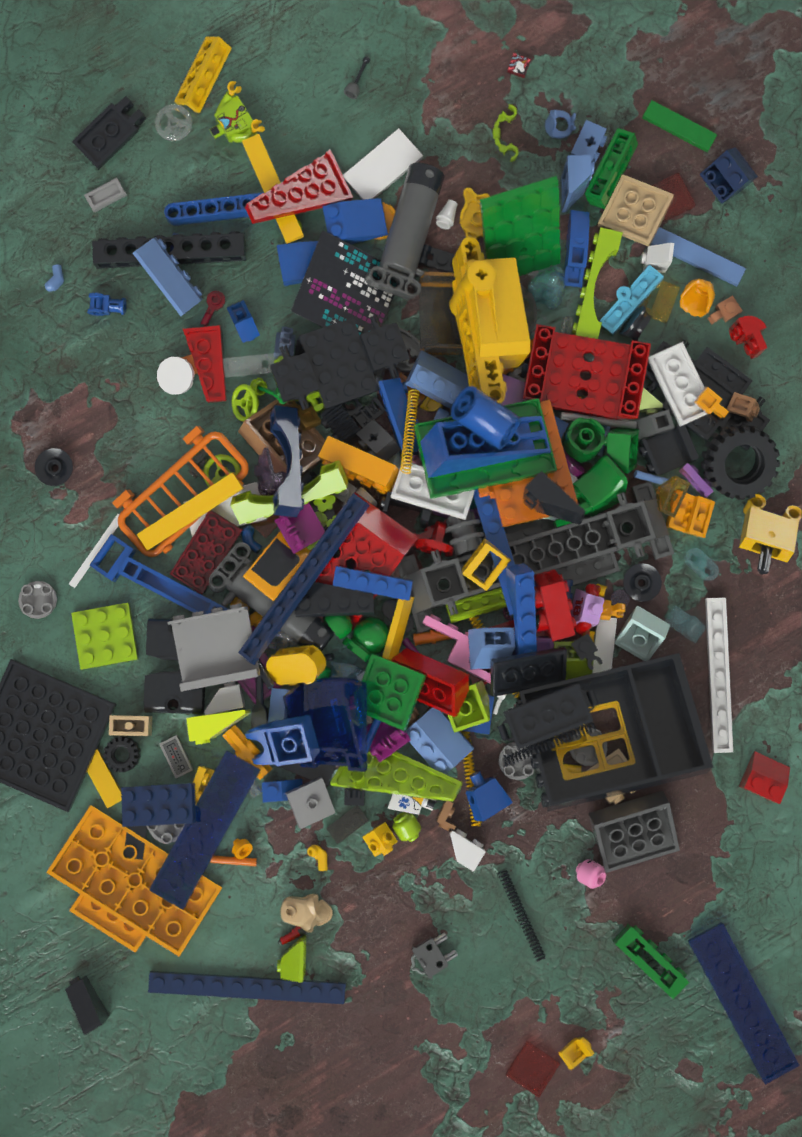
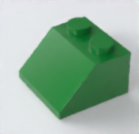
[604,428,639,473]

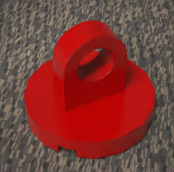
[415,521,454,557]

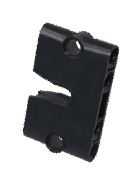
[144,618,205,714]

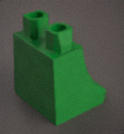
[573,455,628,517]

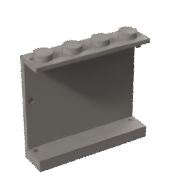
[168,604,261,691]

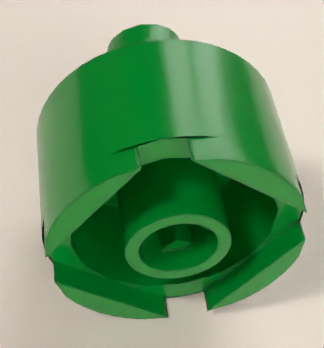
[562,417,605,463]

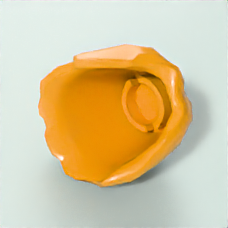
[680,278,715,317]

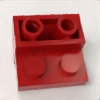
[729,316,768,359]

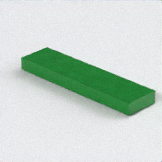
[642,100,717,153]

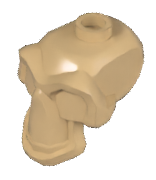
[280,894,333,933]

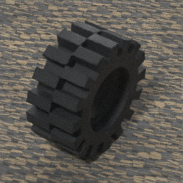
[103,737,141,772]

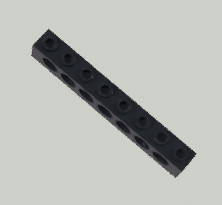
[92,231,246,269]

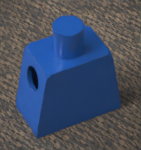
[466,771,513,821]

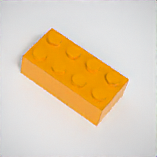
[318,436,399,496]

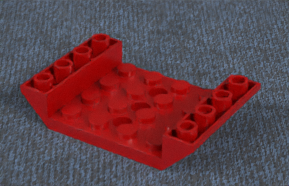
[523,324,651,420]
[315,492,419,631]

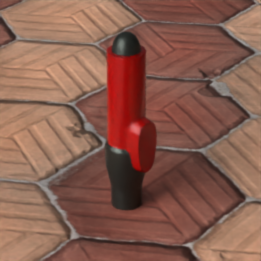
[278,926,307,945]

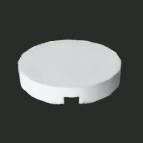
[157,357,195,394]

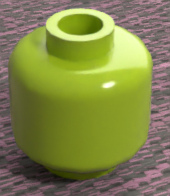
[392,812,421,842]

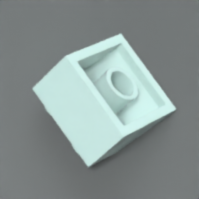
[614,606,670,661]

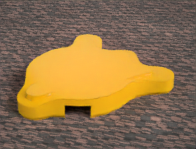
[460,188,490,240]

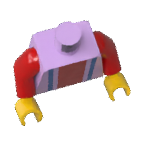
[571,583,607,642]

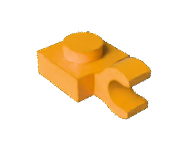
[694,387,729,418]
[600,600,625,621]

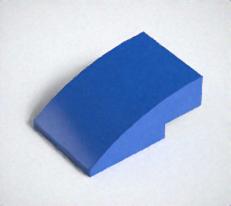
[276,241,318,286]

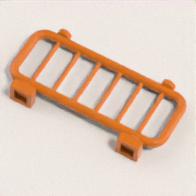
[112,426,249,557]

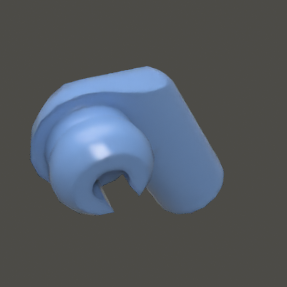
[45,265,64,292]

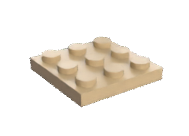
[598,174,674,246]

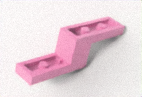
[422,614,491,684]

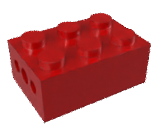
[534,569,577,641]

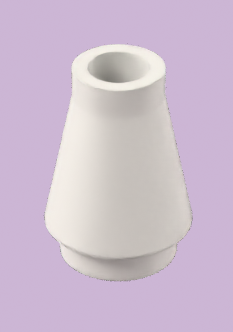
[436,200,458,229]

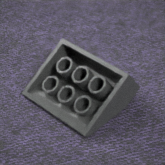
[588,791,680,873]

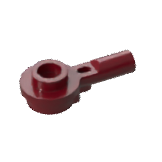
[200,291,225,327]

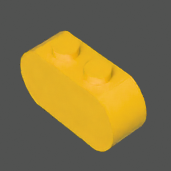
[266,645,326,686]

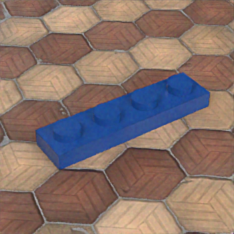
[332,566,413,601]

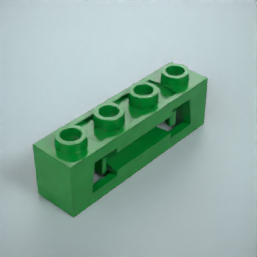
[585,128,638,209]
[613,924,689,999]

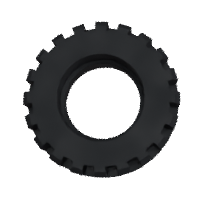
[701,423,780,500]

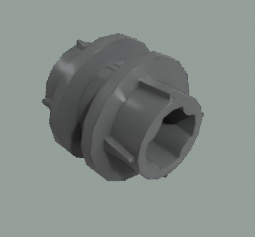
[445,511,485,556]

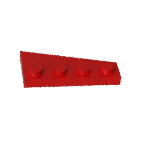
[183,325,227,403]

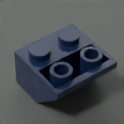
[700,147,758,204]

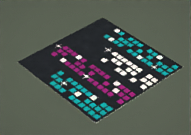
[291,230,397,335]

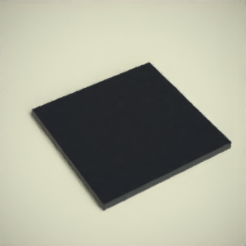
[0,659,117,812]

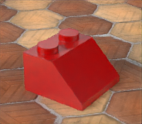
[739,751,790,804]

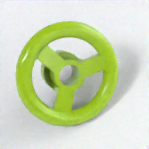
[231,384,259,422]
[203,454,241,487]

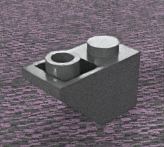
[635,409,675,440]

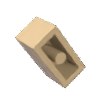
[109,715,153,736]

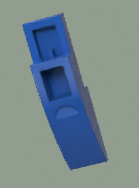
[562,210,589,288]

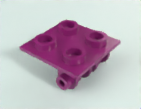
[274,503,325,554]
[361,721,411,762]

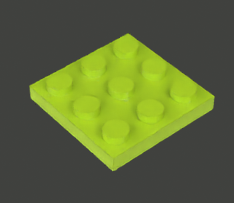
[71,603,139,670]

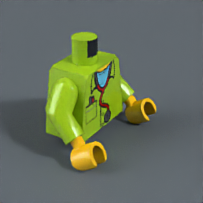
[209,81,265,143]

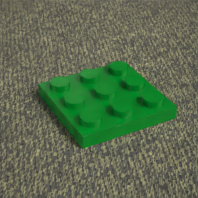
[351,654,427,731]

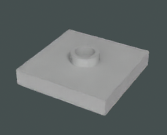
[286,777,335,829]

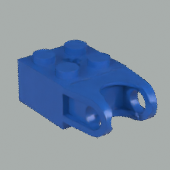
[245,715,320,766]

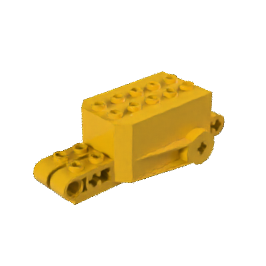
[449,237,530,404]

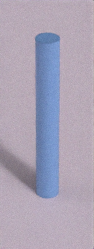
[634,470,688,491]

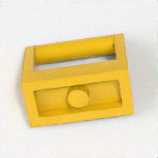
[461,538,511,591]

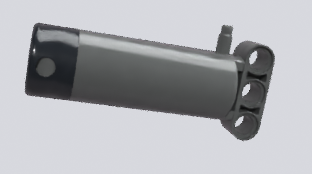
[365,163,445,300]
[209,542,335,652]

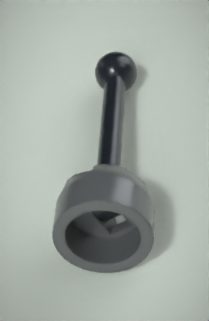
[344,56,370,99]

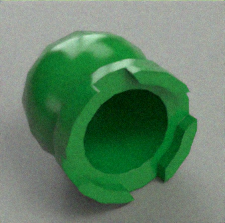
[342,617,389,664]

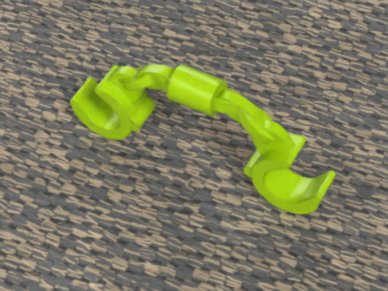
[493,104,519,162]

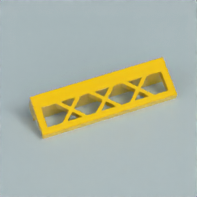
[174,37,232,113]

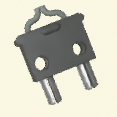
[410,933,458,979]

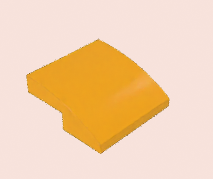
[666,490,715,538]

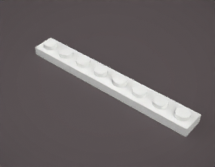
[705,598,733,753]

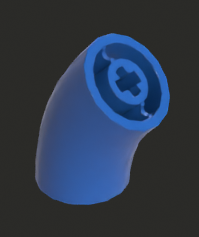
[451,386,521,449]

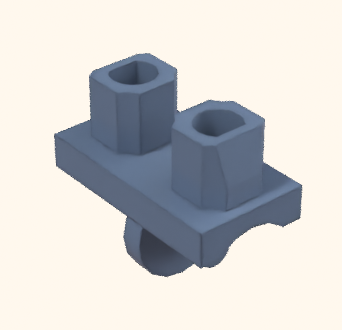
[273,327,295,359]

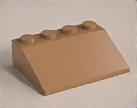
[238,399,326,483]

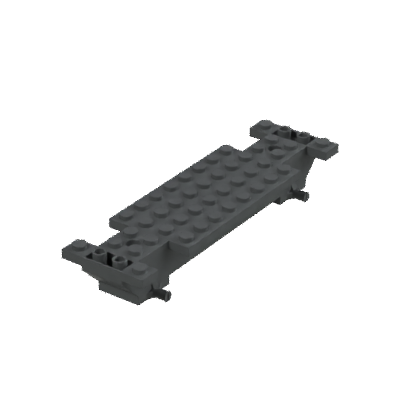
[398,482,674,633]

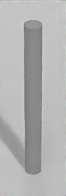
[560,412,637,429]

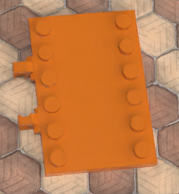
[478,400,578,527]

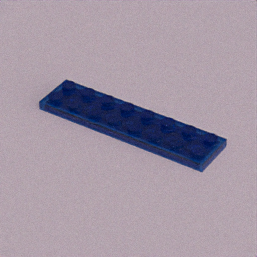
[149,751,261,910]
[688,922,800,1085]

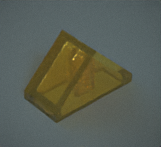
[656,476,691,518]

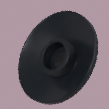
[34,448,73,486]
[623,563,662,602]

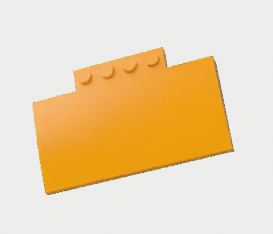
[46,805,222,957]

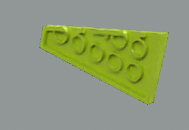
[330,734,462,802]

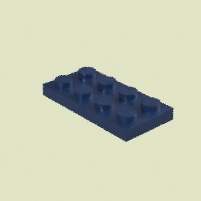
[121,783,196,827]

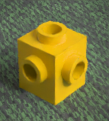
[362,822,398,857]

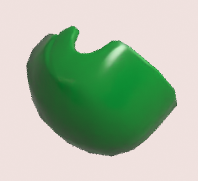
[325,616,352,639]

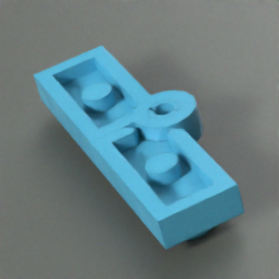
[599,264,664,335]

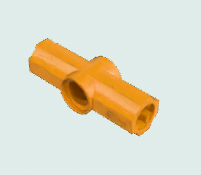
[222,725,273,780]

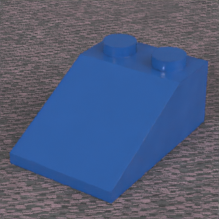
[323,198,388,244]

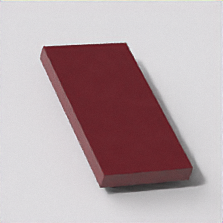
[170,510,243,595]

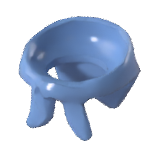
[545,110,576,139]

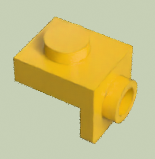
[558,1037,594,1070]

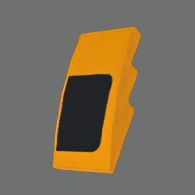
[243,531,312,601]

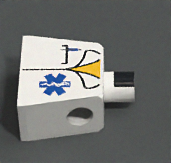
[388,794,436,814]

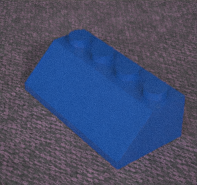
[378,378,419,458]

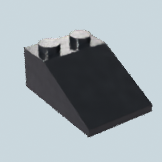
[523,471,586,525]

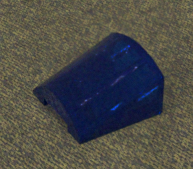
[283,677,367,772]

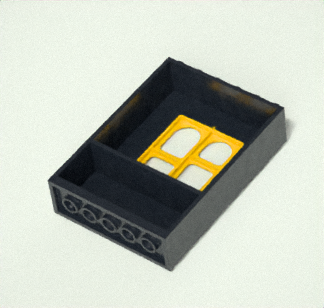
[515,653,713,812]

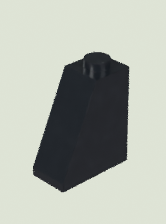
[65,975,110,1035]

